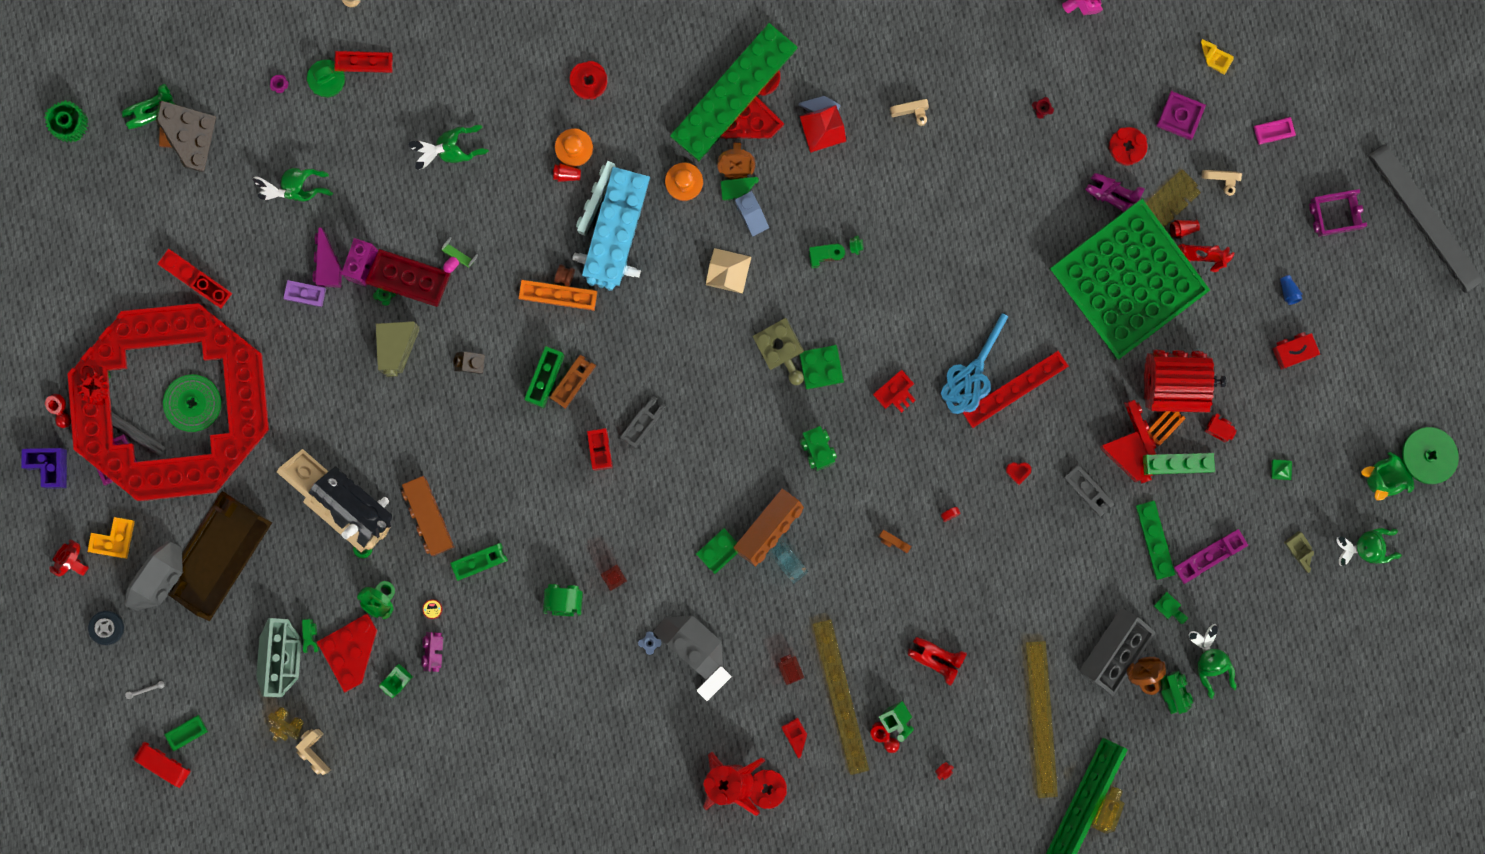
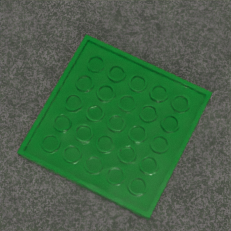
[1049,199,1210,360]

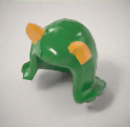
[1361,452,1414,500]

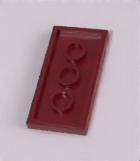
[365,249,451,307]

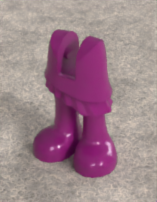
[1085,173,1145,212]

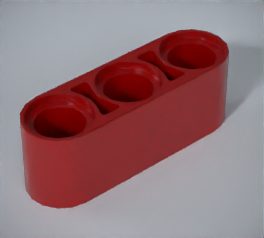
[133,742,191,788]

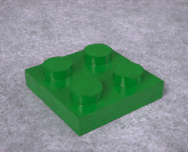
[800,345,844,390]

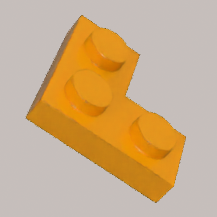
[87,517,135,559]

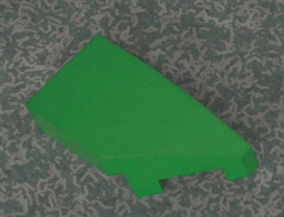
[721,177,759,201]

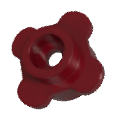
[1032,97,1054,119]

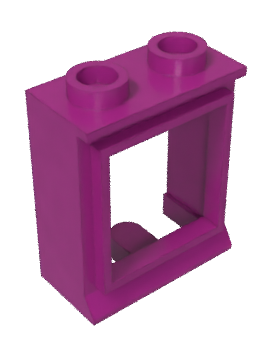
[1309,189,1367,237]

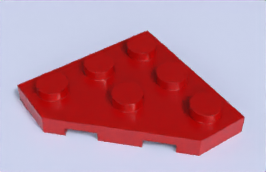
[720,96,784,139]
[317,613,378,693]

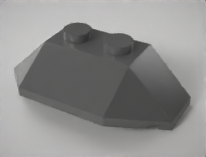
[124,540,183,611]
[653,616,723,680]

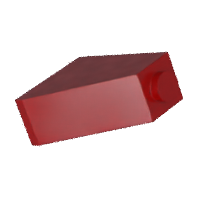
[1100,431,1152,484]

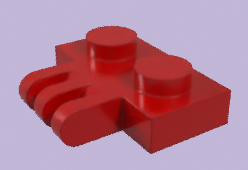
[873,370,916,413]

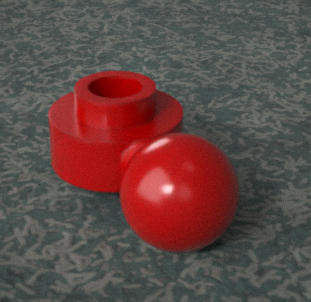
[45,394,71,428]
[870,722,900,753]

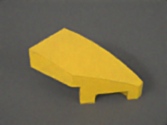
[1201,39,1234,75]

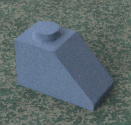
[735,191,769,237]

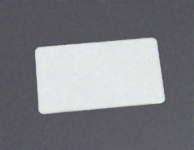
[697,667,732,701]

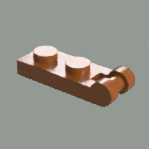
[550,355,596,409]

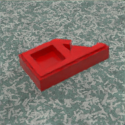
[781,718,807,759]

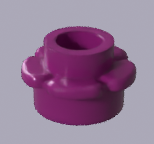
[270,75,289,93]

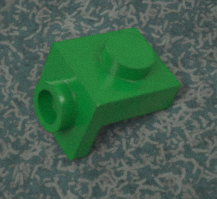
[379,664,413,698]

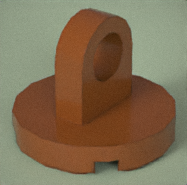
[717,142,756,179]
[1127,657,1166,695]

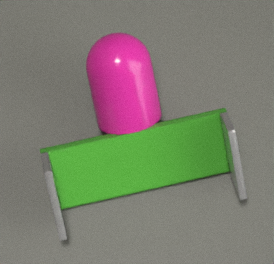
[442,237,478,273]

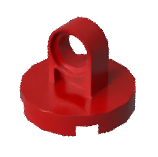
[49,540,89,577]

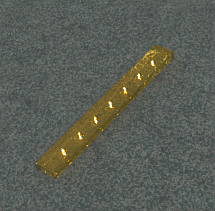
[813,619,869,775]
[1026,641,1058,798]

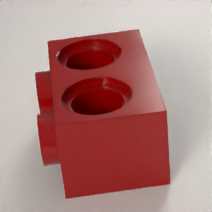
[587,428,613,471]

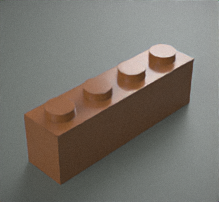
[401,476,455,557]
[733,489,804,567]

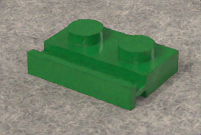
[696,528,738,575]

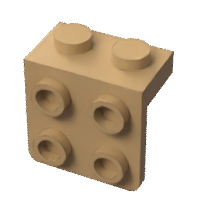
[296,729,331,775]

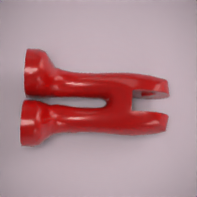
[907,637,967,686]

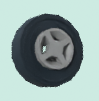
[88,611,124,646]

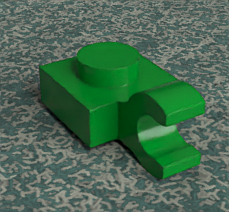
[1153,592,1188,624]
[302,619,319,653]

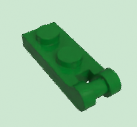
[450,543,508,581]

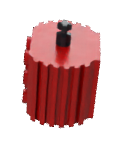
[1144,350,1227,412]

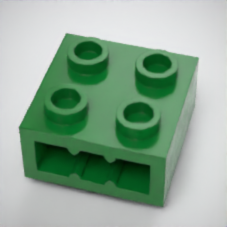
[800,426,837,471]

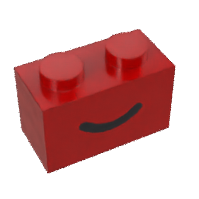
[1273,332,1320,370]

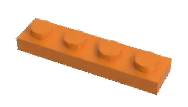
[519,280,598,311]

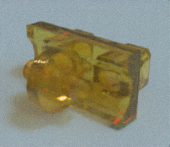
[268,707,304,742]

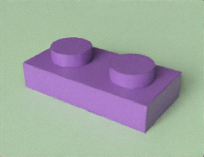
[283,280,326,307]

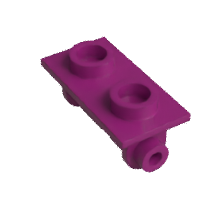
[421,632,443,672]

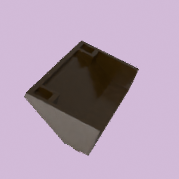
[168,491,272,621]

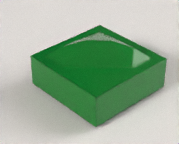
[1271,460,1292,480]

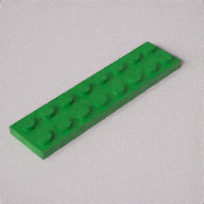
[670,23,798,161]

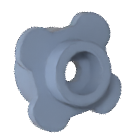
[638,631,661,655]

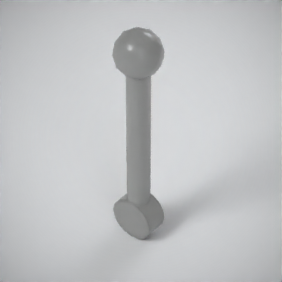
[125,681,165,699]

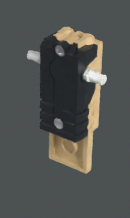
[277,449,392,552]

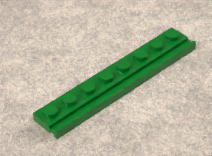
[1046,738,1128,854]

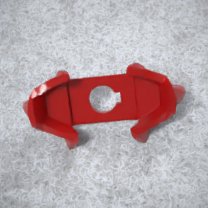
[1178,243,1235,272]

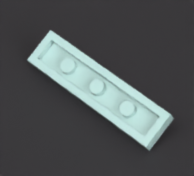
[576,161,616,236]

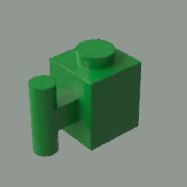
[879,701,914,742]

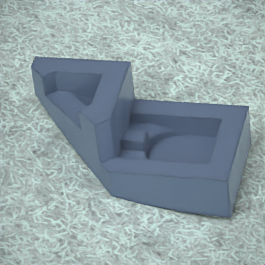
[798,96,841,112]

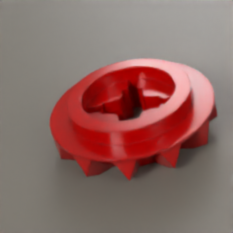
[77,372,109,403]

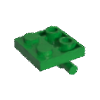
[1160,670,1193,714]

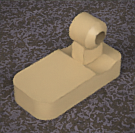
[890,99,929,126]
[1201,170,1242,196]

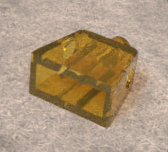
[1090,787,1125,834]

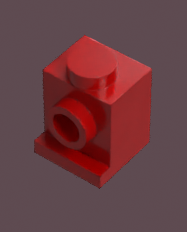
[1204,413,1237,442]

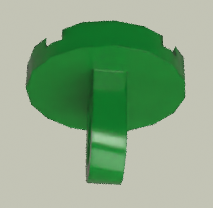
[307,59,346,98]
[357,581,395,619]

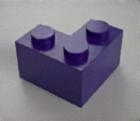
[21,448,67,489]

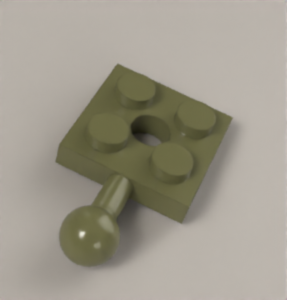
[753,318,804,385]

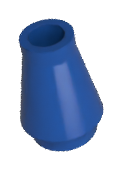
[1280,275,1302,305]

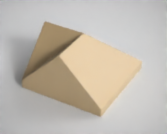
[706,248,751,294]

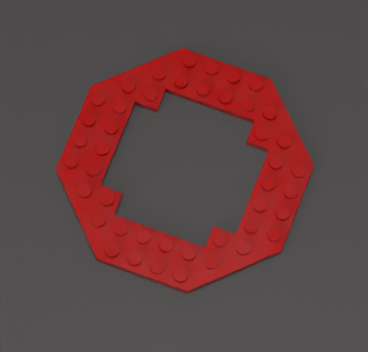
[68,303,269,501]

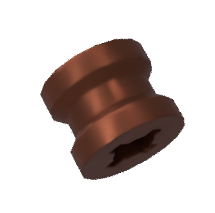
[554,264,575,287]

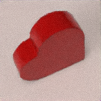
[1006,462,1032,486]

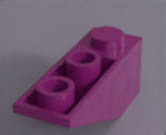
[313,228,342,288]

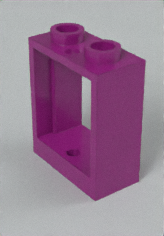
[341,238,378,287]

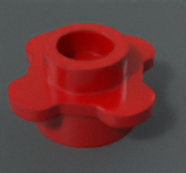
[935,762,954,780]

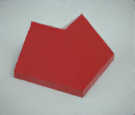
[800,105,846,153]

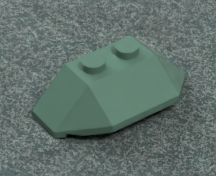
[256,618,302,697]

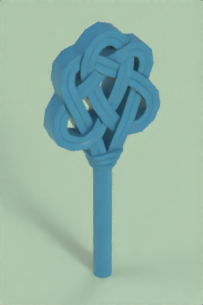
[941,314,1008,414]

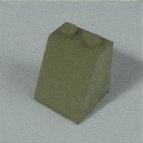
[376,322,419,377]

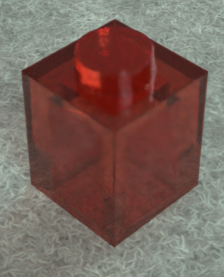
[600,565,628,592]
[777,654,804,685]

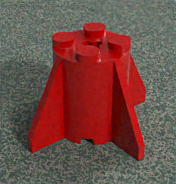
[703,752,766,816]

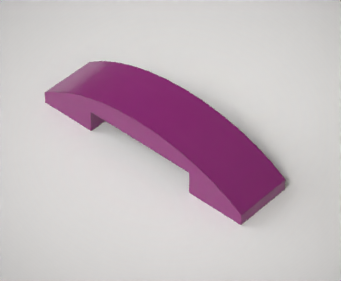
[1174,529,1249,584]

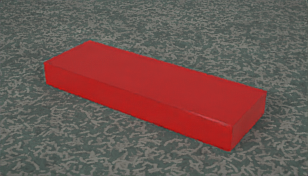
[335,51,393,73]

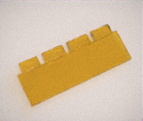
[1146,169,1201,227]

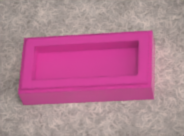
[1254,117,1296,145]

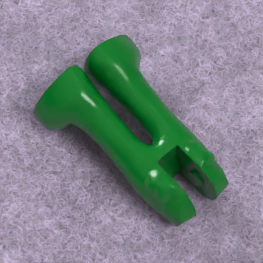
[121,84,176,129]

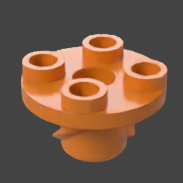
[555,129,593,167]
[665,163,703,201]

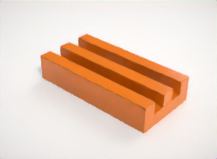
[1147,411,1186,446]

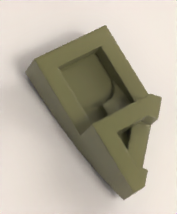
[1284,531,1314,573]

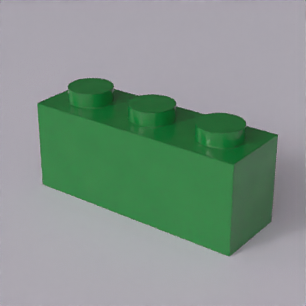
[524,346,565,409]

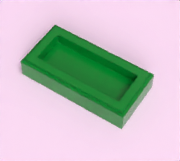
[164,715,208,751]

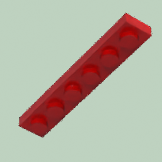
[962,351,1069,428]

